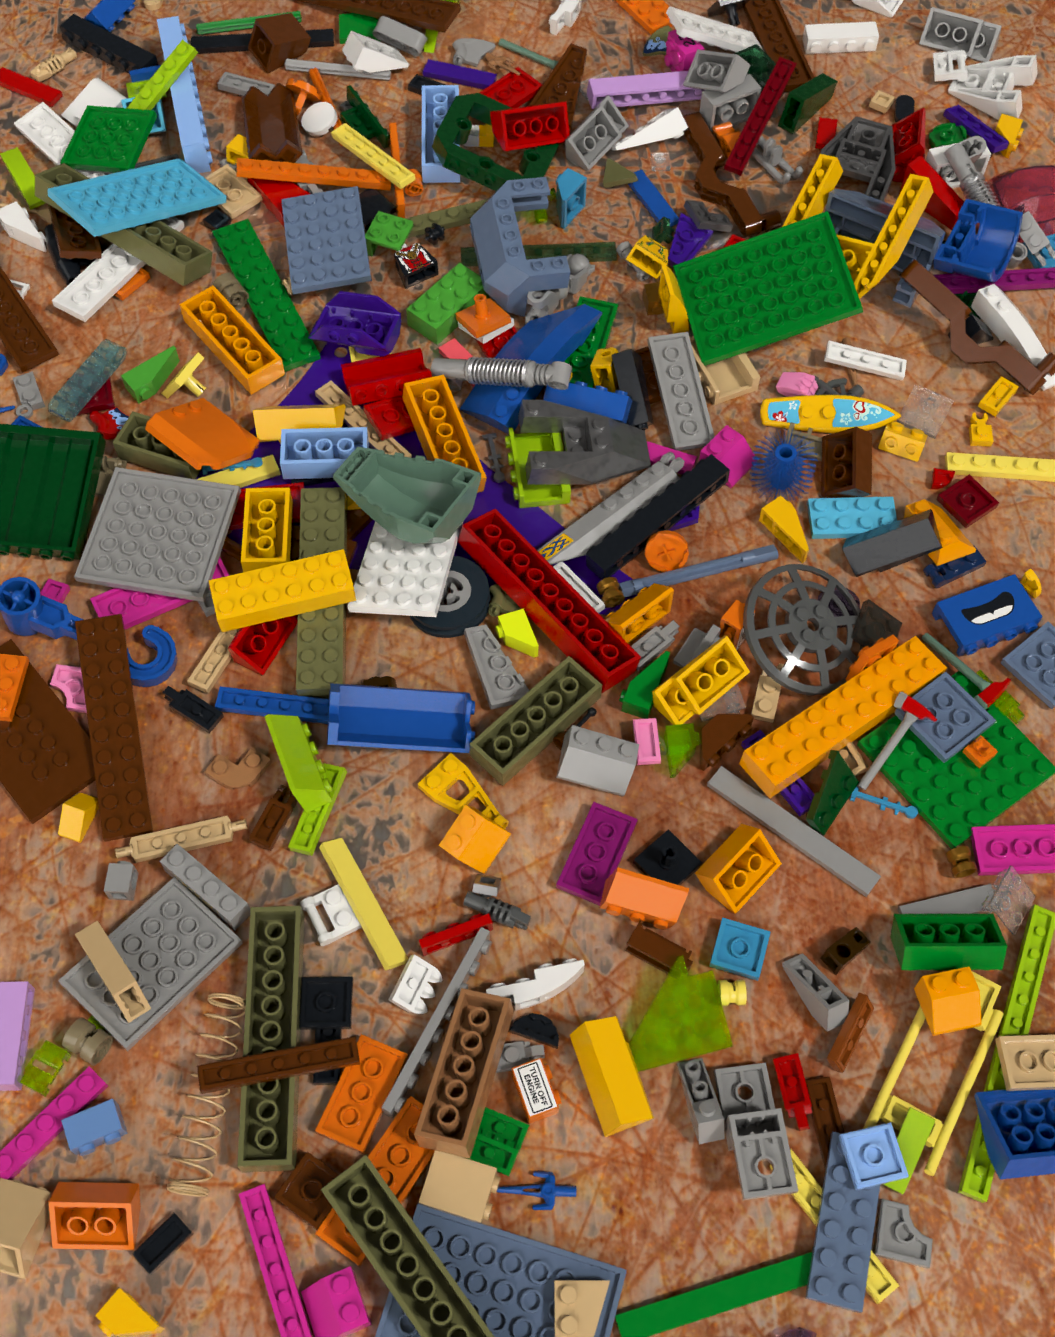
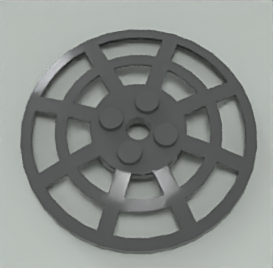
[743,564,867,695]

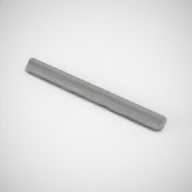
[285,59,391,80]

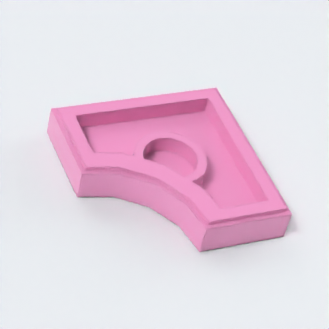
[50,664,87,713]

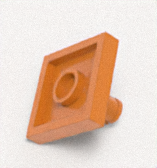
[455,294,511,339]

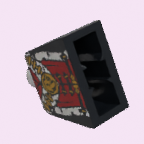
[394,243,438,289]

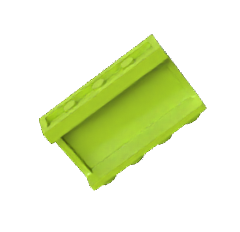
[505,427,571,508]

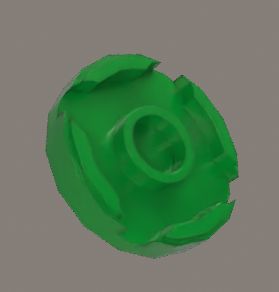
[929,123,967,148]

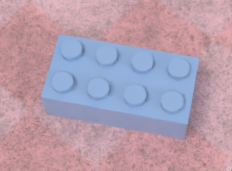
[280,427,369,479]

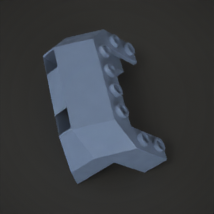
[470,177,570,317]
[825,188,946,308]

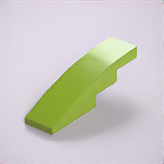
[0,147,47,210]

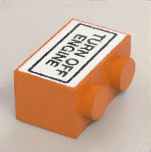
[719,599,755,650]
[511,1058,562,1124]

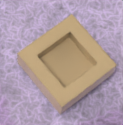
[869,90,895,113]

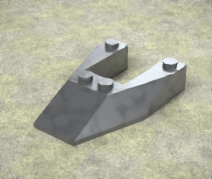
[820,117,896,202]
[518,400,651,484]

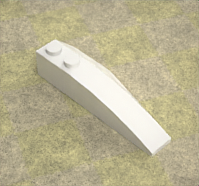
[971,284,1055,391]

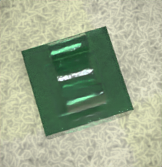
[652,216,674,244]

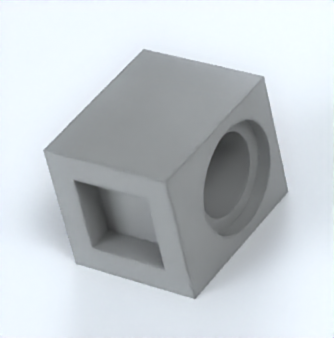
[104,861,139,901]

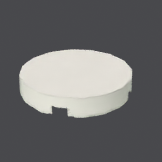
[301,102,337,136]

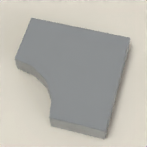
[874,1199,933,1269]

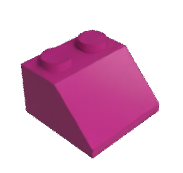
[699,425,757,488]
[301,1266,372,1337]

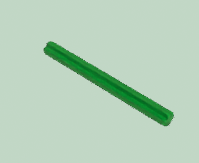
[196,11,302,35]

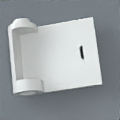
[61,78,127,128]

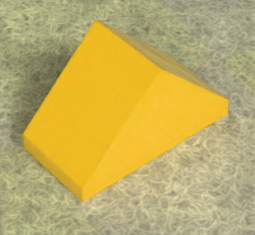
[58,792,99,843]

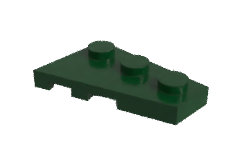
[806,750,859,836]

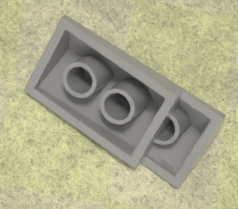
[919,7,1002,62]
[566,95,629,171]

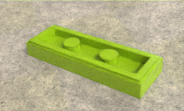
[883,1107,935,1195]

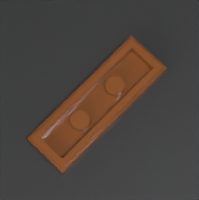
[827,993,874,1073]

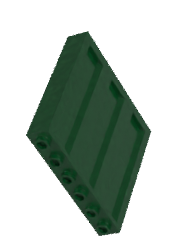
[0,424,106,562]

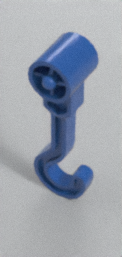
[0,577,178,687]

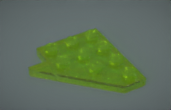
[629,955,733,1072]

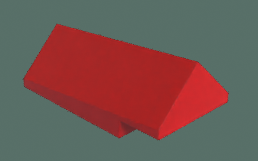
[891,107,925,183]
[228,615,298,675]

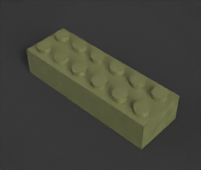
[469,656,602,786]

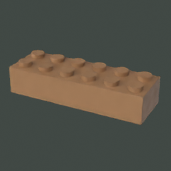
[414,988,514,1159]

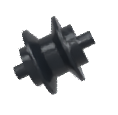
[425,223,445,245]

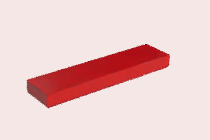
[0,67,63,107]

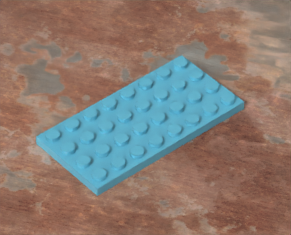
[48,158,227,237]

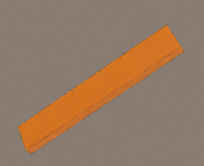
[389,123,405,218]

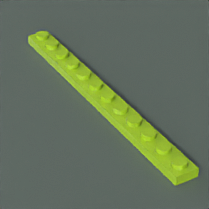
[958,904,1055,1203]

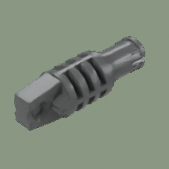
[463,891,531,930]

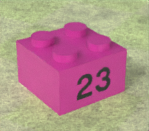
[664,30,704,72]

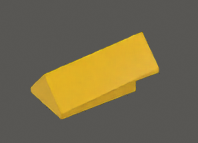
[253,404,346,444]
[652,635,750,728]
[569,1016,654,1137]

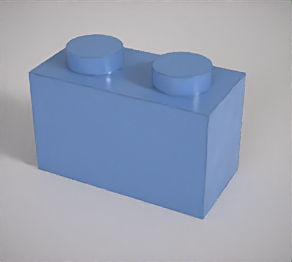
[61,1098,128,1156]

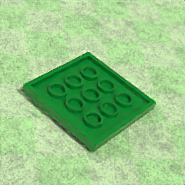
[60,105,157,173]

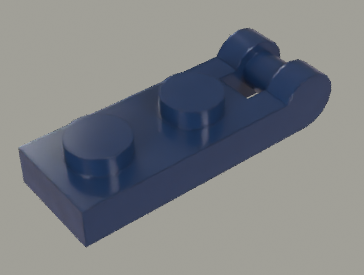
[923,545,987,588]

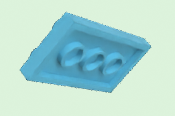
[807,496,897,539]

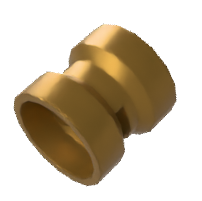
[596,577,625,608]
[946,846,977,878]

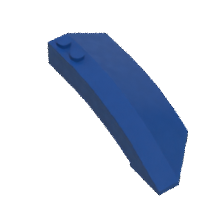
[460,304,602,434]

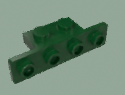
[340,85,390,149]

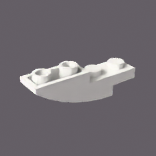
[549,0,582,35]
[486,959,585,1011]

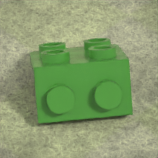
[365,211,413,257]

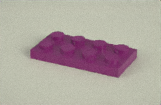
[556,802,638,906]

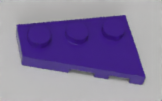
[668,213,713,268]

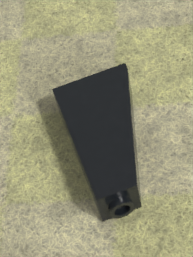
[612,349,653,430]

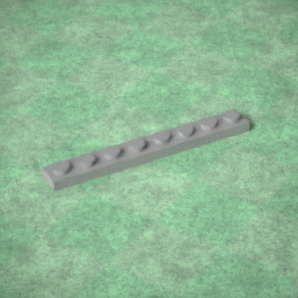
[381,927,492,1118]

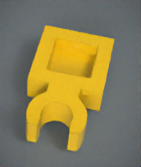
[969,412,994,447]

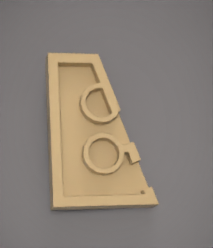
[554,1280,610,1337]

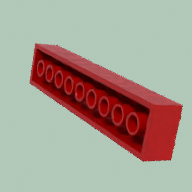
[458,508,641,693]

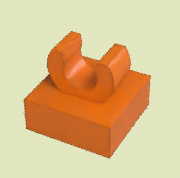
[963,735,998,769]

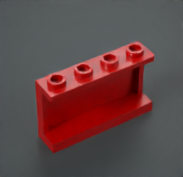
[341,348,432,406]

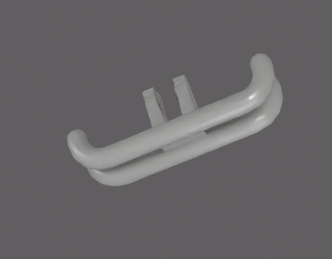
[752,136,803,185]

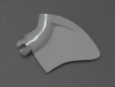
[452,38,495,67]

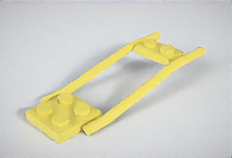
[863,971,1004,1176]

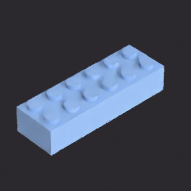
[422,85,460,183]

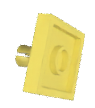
[161,353,206,399]

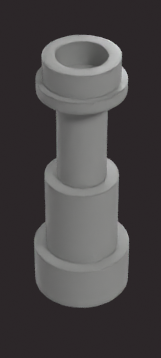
[616,241,650,281]

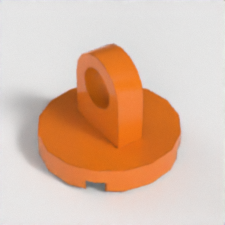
[286,78,322,116]
[645,530,689,572]

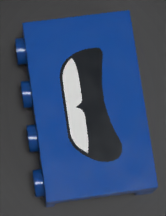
[932,574,1042,656]

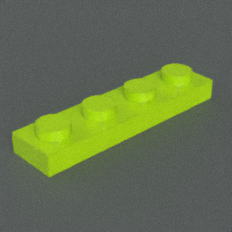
[288,763,347,856]

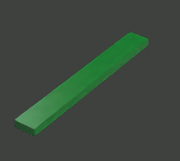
[615,1252,812,1337]

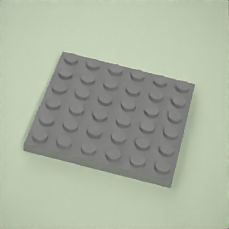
[74,467,241,602]

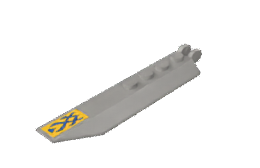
[537,452,685,565]

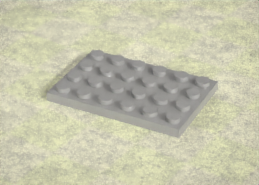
[58,877,243,1052]

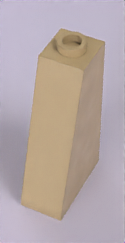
[75,921,151,1023]

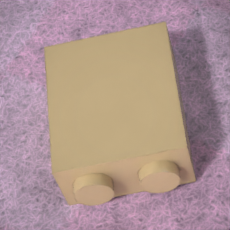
[418,1150,501,1224]

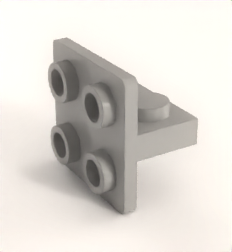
[673,624,721,668]

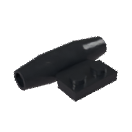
[44,224,104,286]

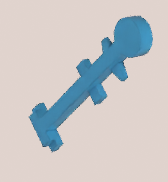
[202,457,263,475]
[850,786,918,819]

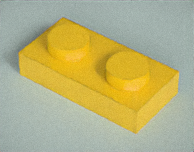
[978,376,1019,417]

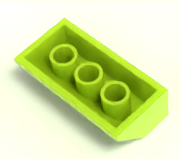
[264,714,333,813]

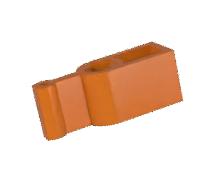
[712,121,741,159]

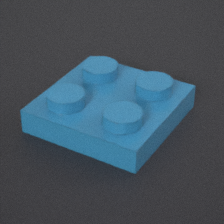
[709,917,771,981]

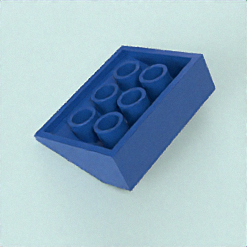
[974,1089,1055,1180]

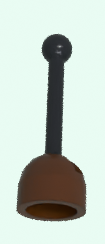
[553,707,597,750]

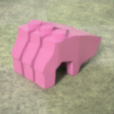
[776,372,818,397]

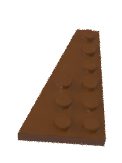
[529,43,587,143]

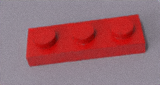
[419,913,493,956]

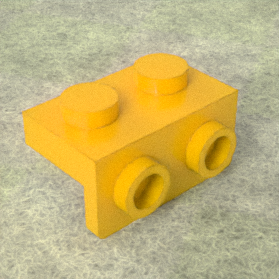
[878,422,928,462]

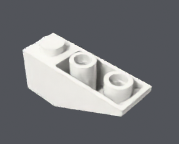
[0,201,47,252]

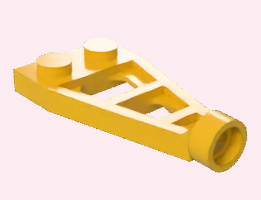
[418,753,509,829]

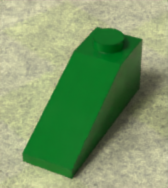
[619,651,670,719]

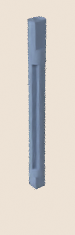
[619,544,779,597]

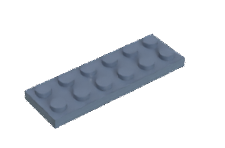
[805,1132,880,1313]

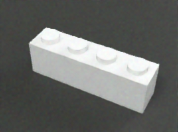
[802,22,879,54]

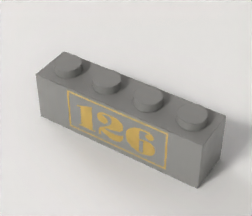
[160,844,250,931]

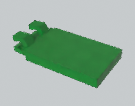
[339,13,407,44]

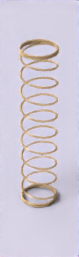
[166,993,246,1197]

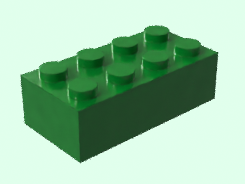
[890,914,1007,971]

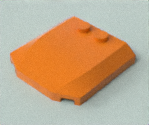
[145,398,260,470]

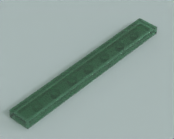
[461,242,617,267]

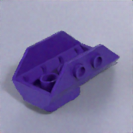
[308,291,401,356]

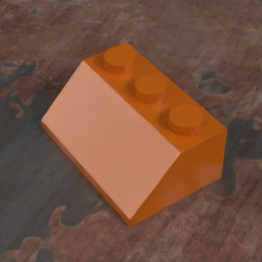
[599,867,689,930]
[48,1182,141,1250]

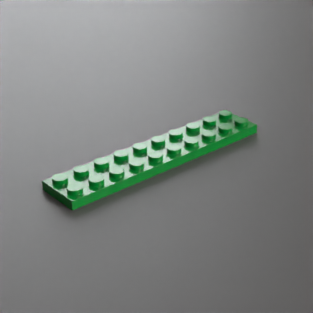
[212,219,321,372]

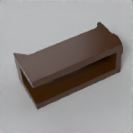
[625,921,693,980]

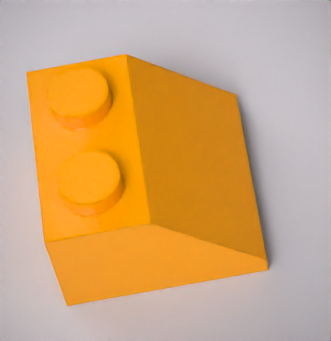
[439,805,511,874]
[914,966,982,1036]

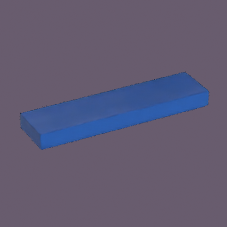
[628,170,679,230]

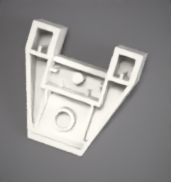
[948,55,1038,120]

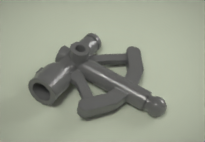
[815,376,864,397]

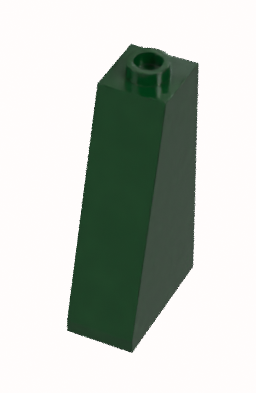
[778,73,838,134]

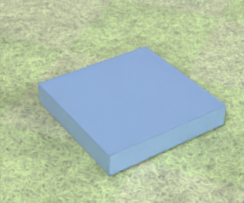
[838,1122,909,1191]

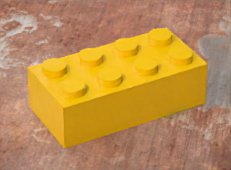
[241,488,293,572]

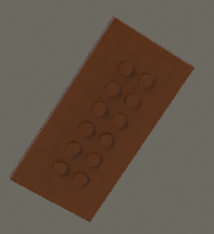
[0,639,95,824]

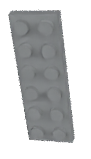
[647,332,715,451]

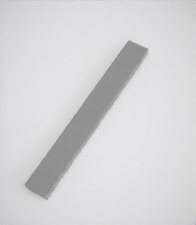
[707,766,881,897]

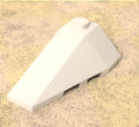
[611,107,688,151]

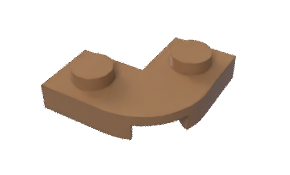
[204,748,272,790]

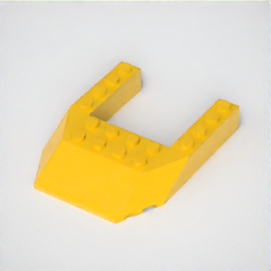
[782,154,933,299]

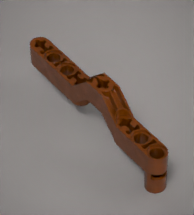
[683,112,782,237]
[899,259,1055,395]

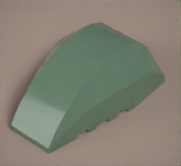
[333,447,481,544]

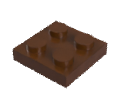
[274,1151,339,1230]

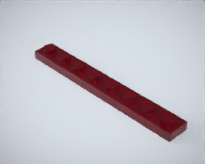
[724,57,797,176]

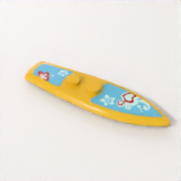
[760,395,901,433]

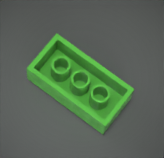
[406,263,490,345]

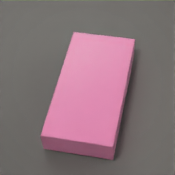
[633,718,661,765]

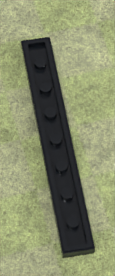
[191,29,334,54]

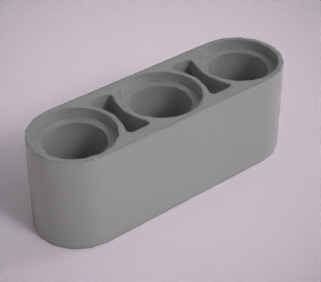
[373,16,427,57]

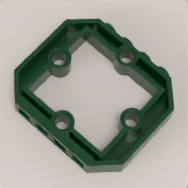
[432,93,559,191]

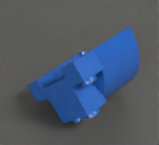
[934,199,1023,282]

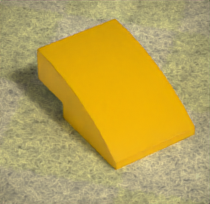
[658,264,689,334]

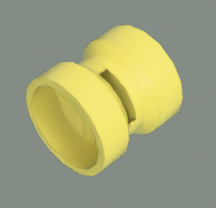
[717,980,747,1006]

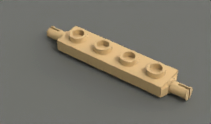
[115,816,248,863]

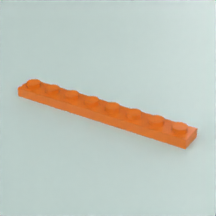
[236,158,391,191]

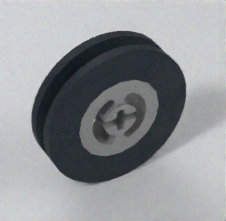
[410,556,491,638]

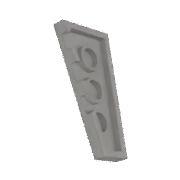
[464,624,530,710]

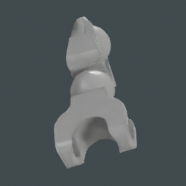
[525,253,595,325]

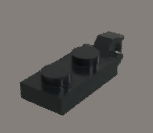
[162,686,224,734]

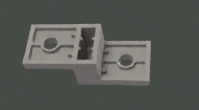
[714,1063,798,1200]

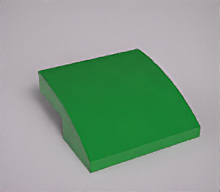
[464,1107,530,1176]

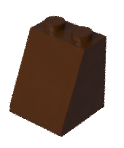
[248,13,311,73]

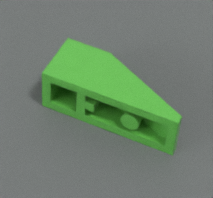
[121,346,180,404]

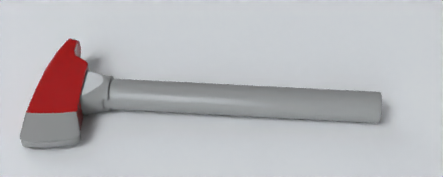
[858,692,937,790]

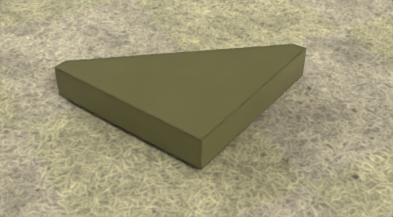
[603,158,638,188]

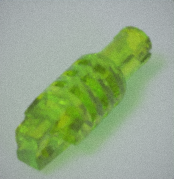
[976,670,1025,724]

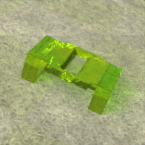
[20,1040,71,1097]

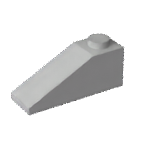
[782,953,849,1032]

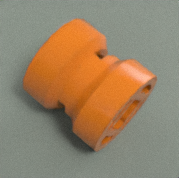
[404,169,423,197]

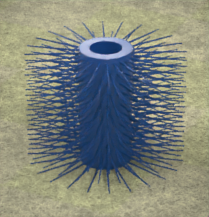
[750,428,818,503]

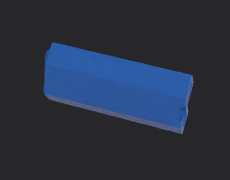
[327,683,475,753]

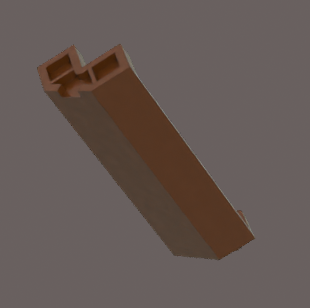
[242,83,303,163]

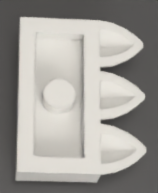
[388,954,443,1014]

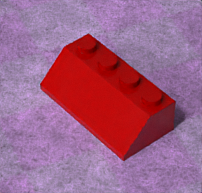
[490,102,570,151]

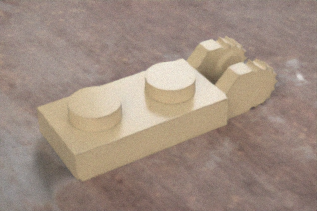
[751,663,784,723]

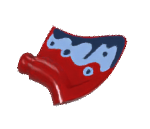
[89,407,129,439]

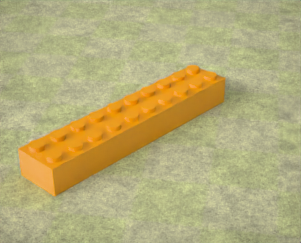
[739,635,947,798]

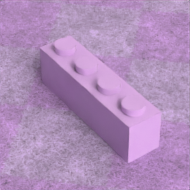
[0,981,35,1091]

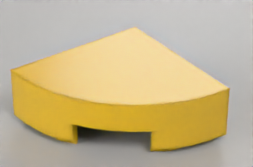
[1020,568,1041,598]

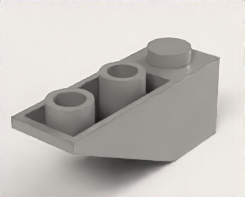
[677,1058,725,1144]

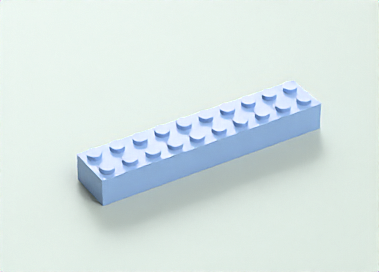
[157,16,213,173]

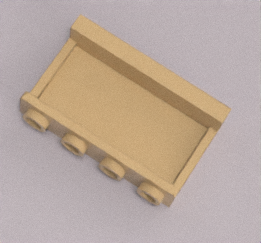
[690,336,760,405]

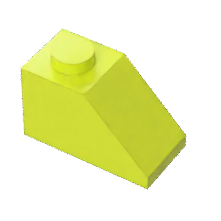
[495,608,539,658]

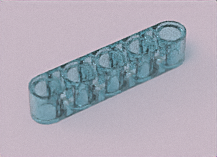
[48,339,127,422]

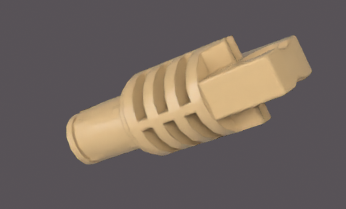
[31,48,77,82]

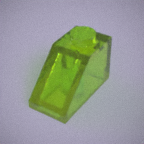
[664,723,700,778]

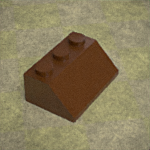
[821,427,872,498]

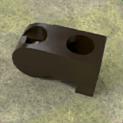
[820,927,871,975]

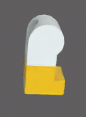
[463,124,494,147]

